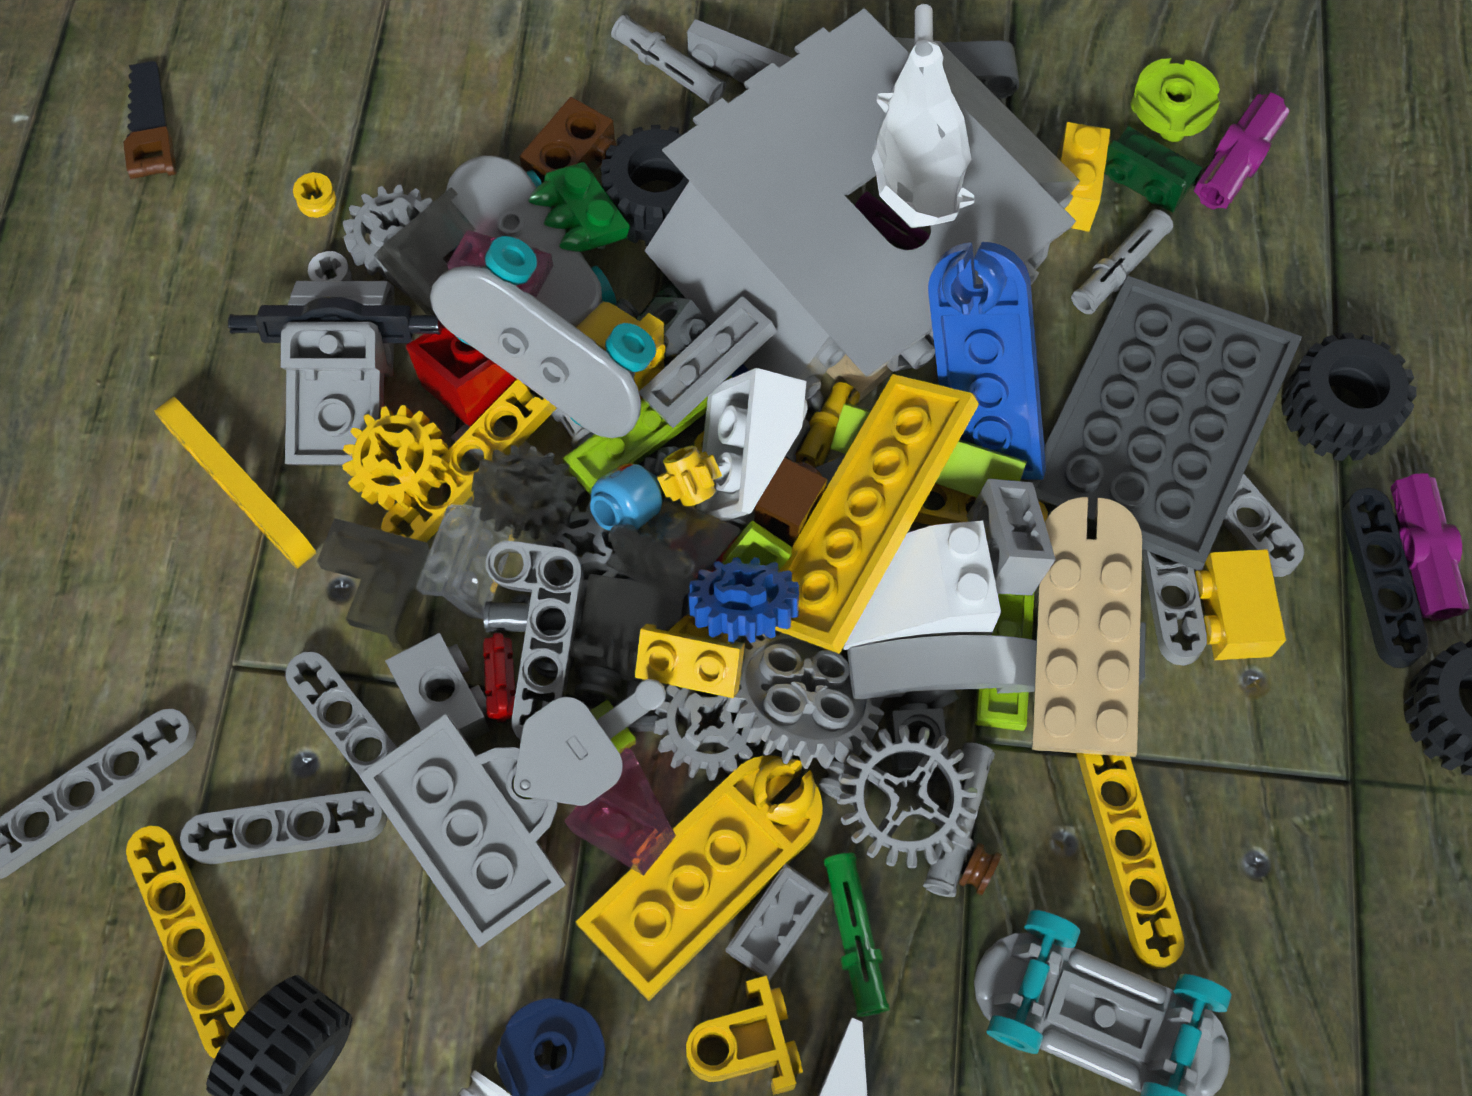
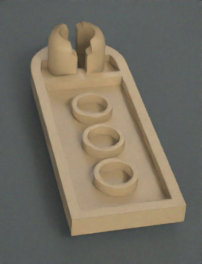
[1032,497,1142,757]

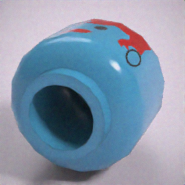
[590,463,663,535]

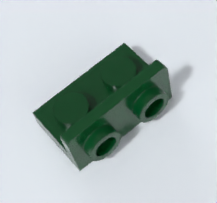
[1104,126,1203,213]

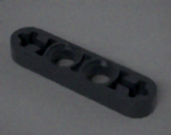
[1342,488,1428,668]

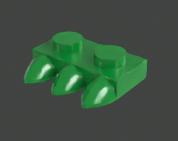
[528,162,630,252]

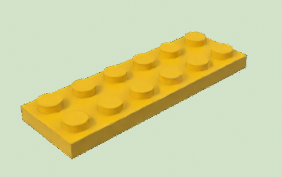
[775,374,979,654]

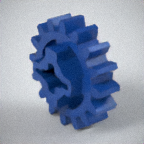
[688,557,799,643]

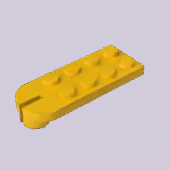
[576,755,823,1001]

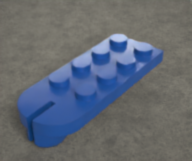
[928,242,1046,480]

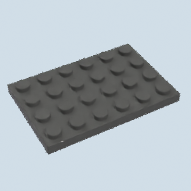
[1028,276,1302,571]

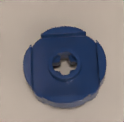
[496,998,606,1096]

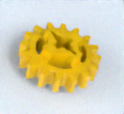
[342,405,449,511]

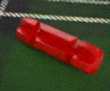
[483,633,516,723]

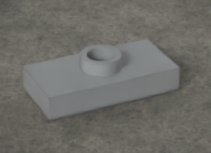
[726,864,829,982]

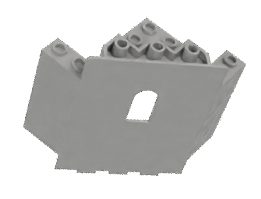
[644,8,1080,400]

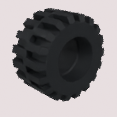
[601,124,689,246]
[1282,333,1417,461]
[1404,639,1472,776]
[206,975,353,1096]

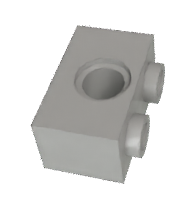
[385,633,490,742]

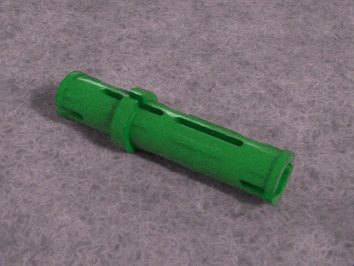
[824,853,890,1017]

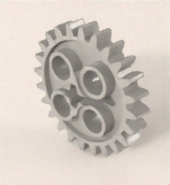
[724,631,884,769]

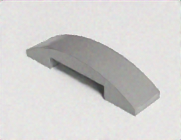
[847,635,1037,699]

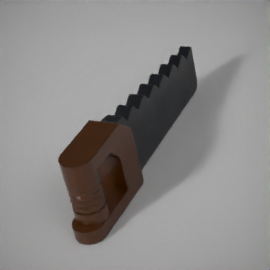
[123,61,177,179]

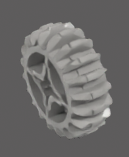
[837,725,979,868]

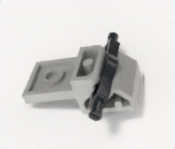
[228,281,442,466]

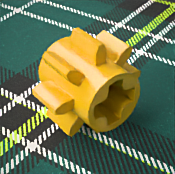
[657,446,722,506]

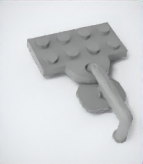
[359,679,666,948]

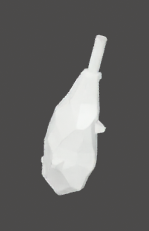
[872,4,975,228]

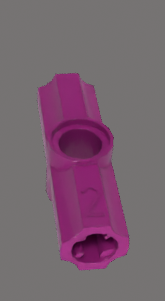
[1194,92,1290,210]
[1390,473,1470,621]

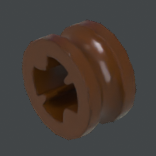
[958,842,1002,896]

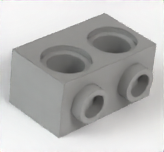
[967,479,1056,596]

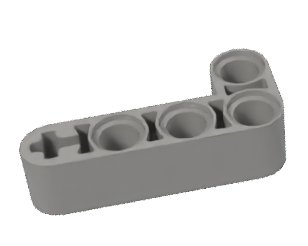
[486,541,584,740]

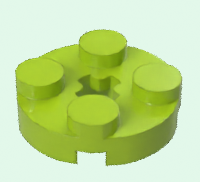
[1130,58,1220,142]

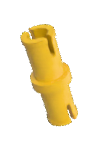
[795,382,861,468]

